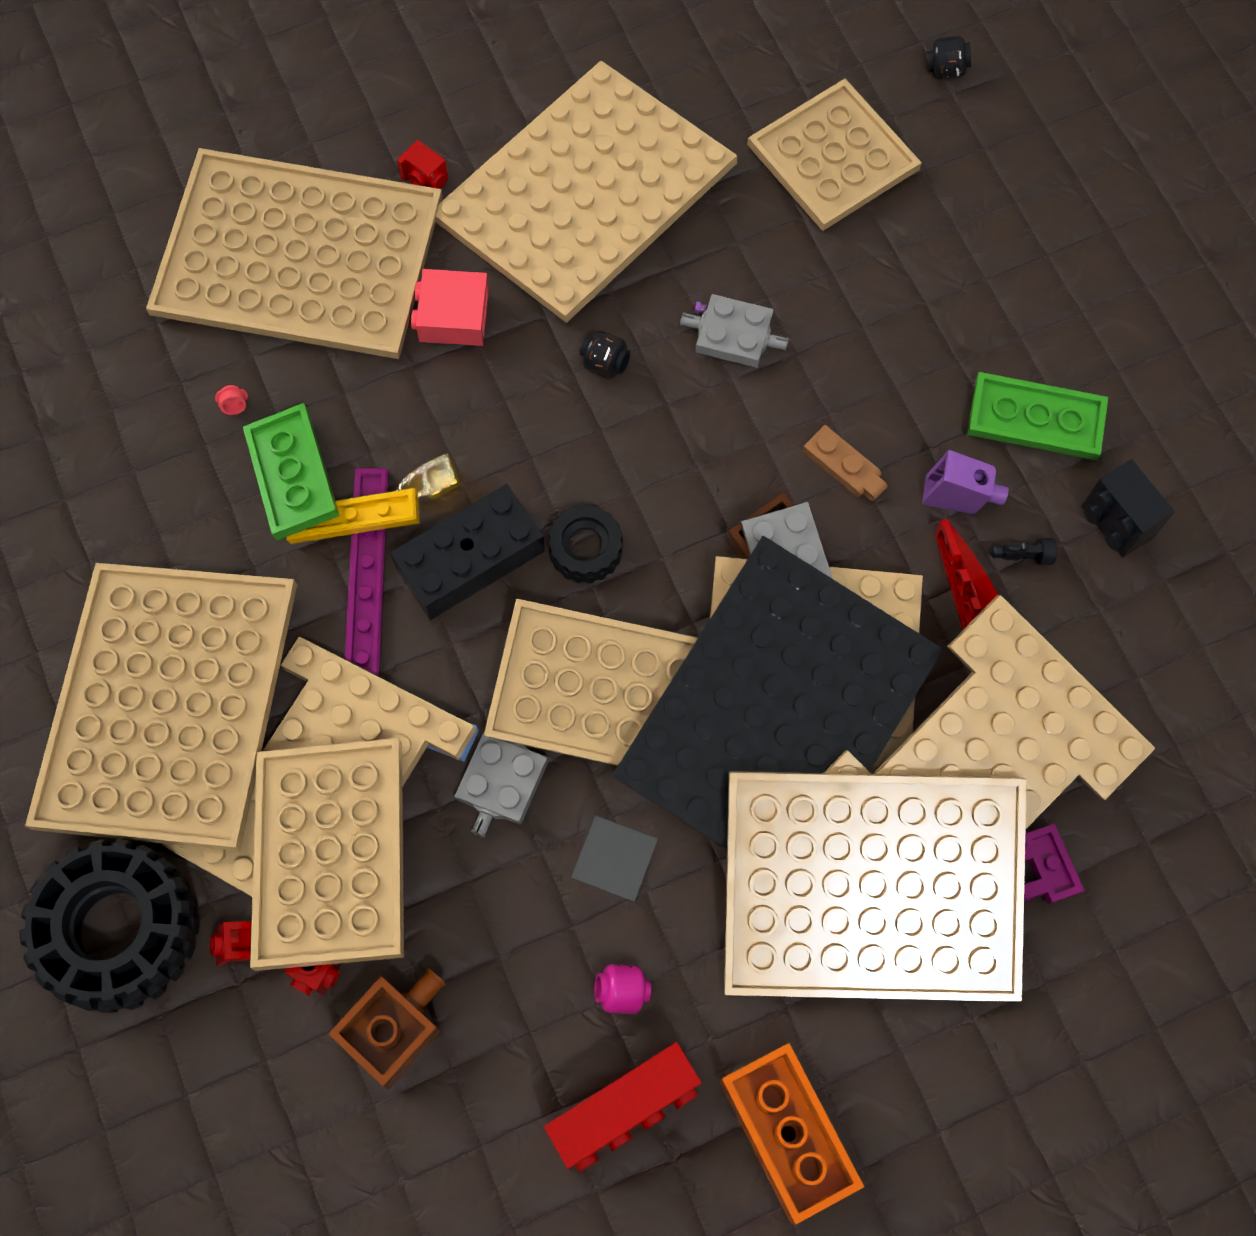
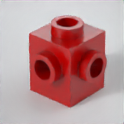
[284,963,342,996]

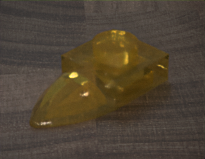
[395,453,461,500]

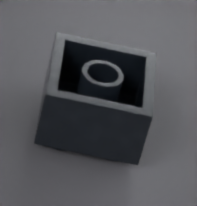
[1081,459,1175,558]

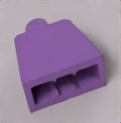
[922,450,1009,514]

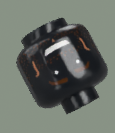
[927,36,972,79]
[580,331,631,378]

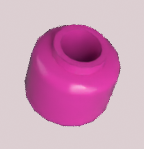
[594,964,651,1014]

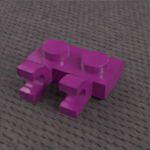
[1024,823,1085,905]

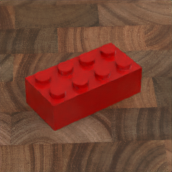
[543,1042,702,1173]

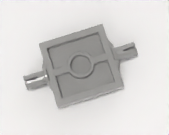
[680,294,789,368]
[454,733,549,837]

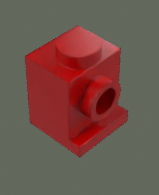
[397,140,448,189]

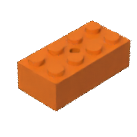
[719,1043,864,1225]

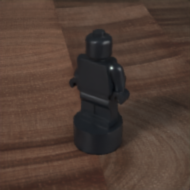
[989,538,1057,565]

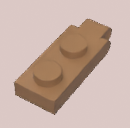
[802,425,888,501]

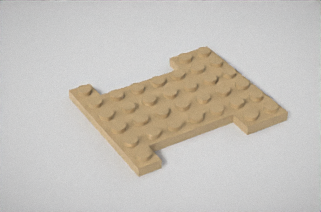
[823,595,1155,829]
[162,637,476,897]

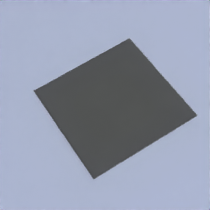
[571,815,658,902]

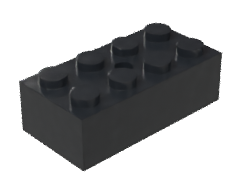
[390,484,545,620]

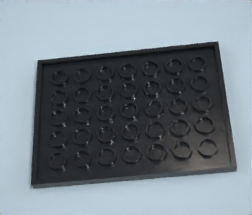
[612,535,943,850]

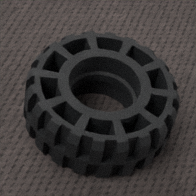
[19,839,199,1013]

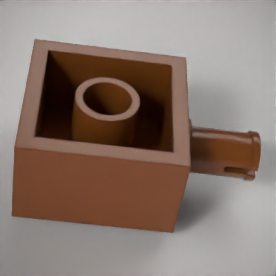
[328,968,446,1090]

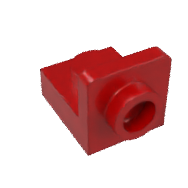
[210,921,252,966]

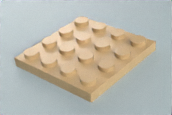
[747,79,922,231]

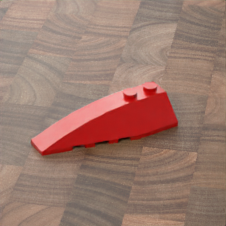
[934,519,998,631]

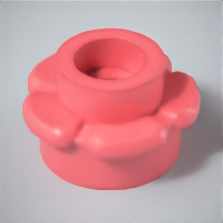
[215,385,248,415]

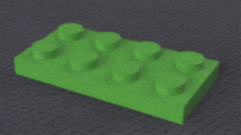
[967,372,1108,460]
[243,403,340,540]

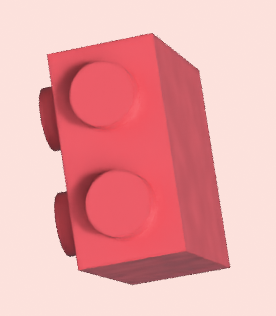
[411,269,489,346]

